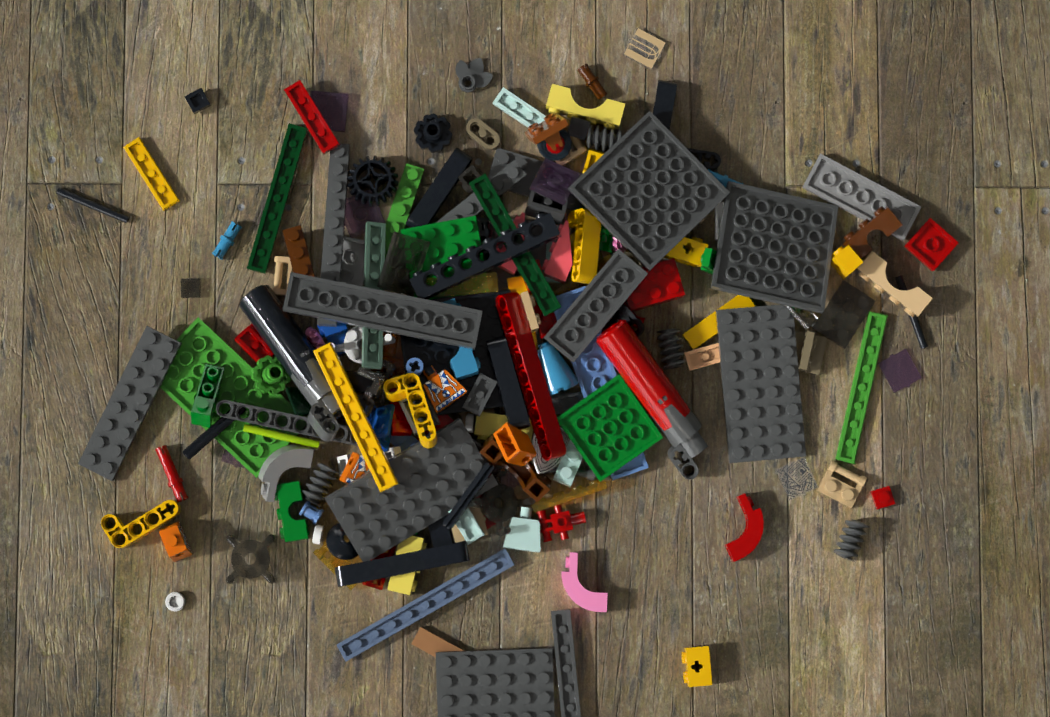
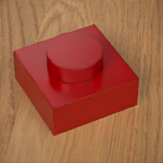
[870,486,895,510]

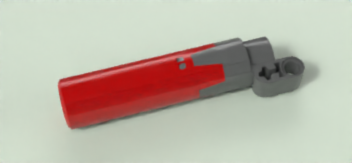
[596,320,708,480]

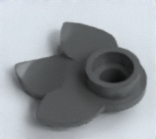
[455,58,493,93]

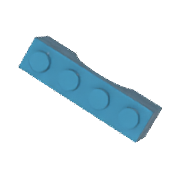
[442,298,481,381]

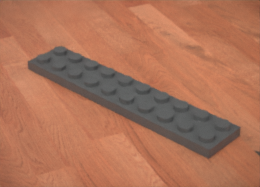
[283,272,483,350]

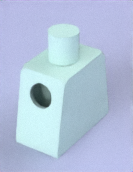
[502,507,541,553]

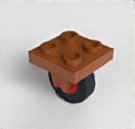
[524,113,572,161]

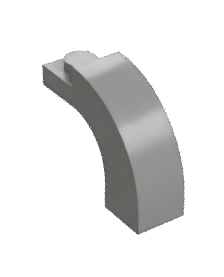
[258,444,314,502]

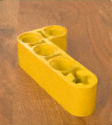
[567,208,601,284]
[384,373,438,448]
[101,500,181,548]

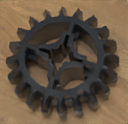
[347,155,399,207]

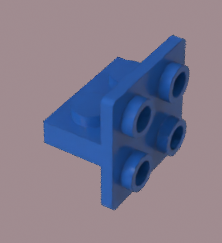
[356,404,395,452]

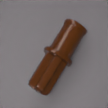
[577,64,607,99]

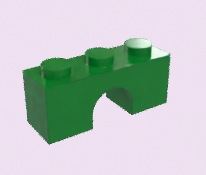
[275,481,310,543]

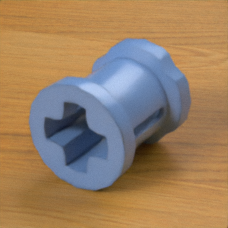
[406,358,424,376]
[299,500,324,525]

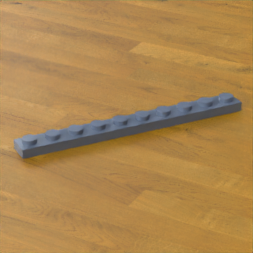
[337,548,514,662]

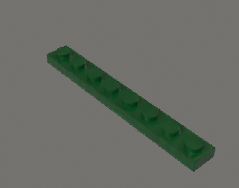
[247,123,308,275]
[469,174,562,317]

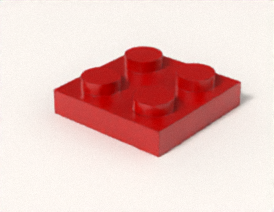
[904,218,959,272]

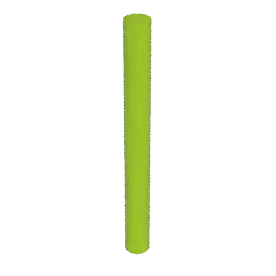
[243,424,320,449]

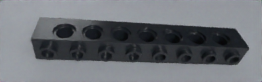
[409,212,561,299]

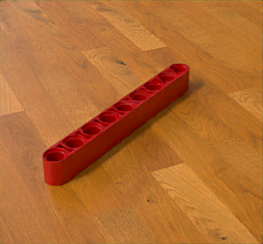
[496,292,566,461]

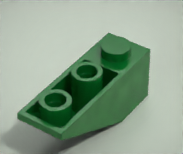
[191,364,224,428]

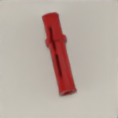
[155,445,189,503]

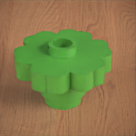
[251,355,291,395]

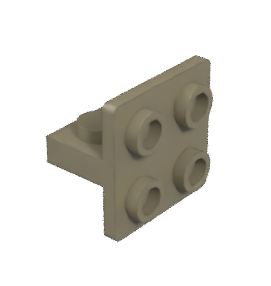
[795,331,827,375]

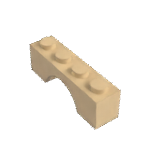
[858,251,933,317]

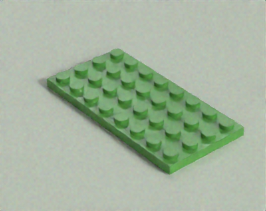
[160,317,306,478]

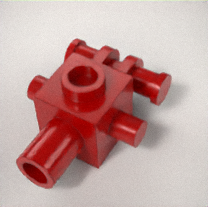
[536,505,586,543]

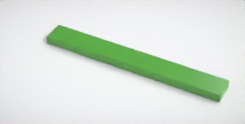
[835,311,888,464]

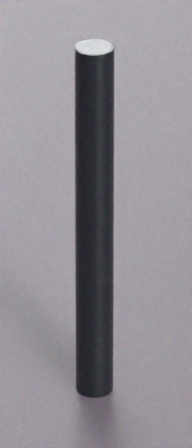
[56,187,130,223]
[895,275,928,349]

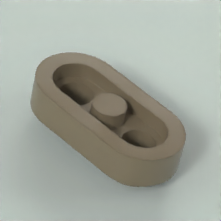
[466,118,500,150]

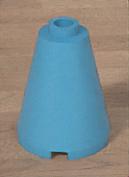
[537,341,578,395]

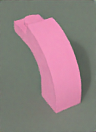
[561,552,608,612]

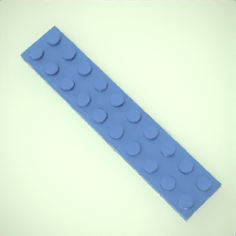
[554,286,649,481]

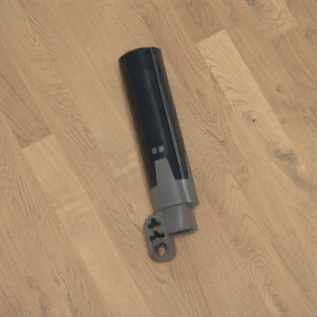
[239,285,343,442]

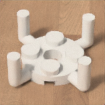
[332,326,396,377]

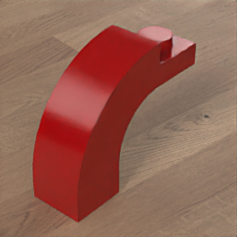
[724,493,764,562]

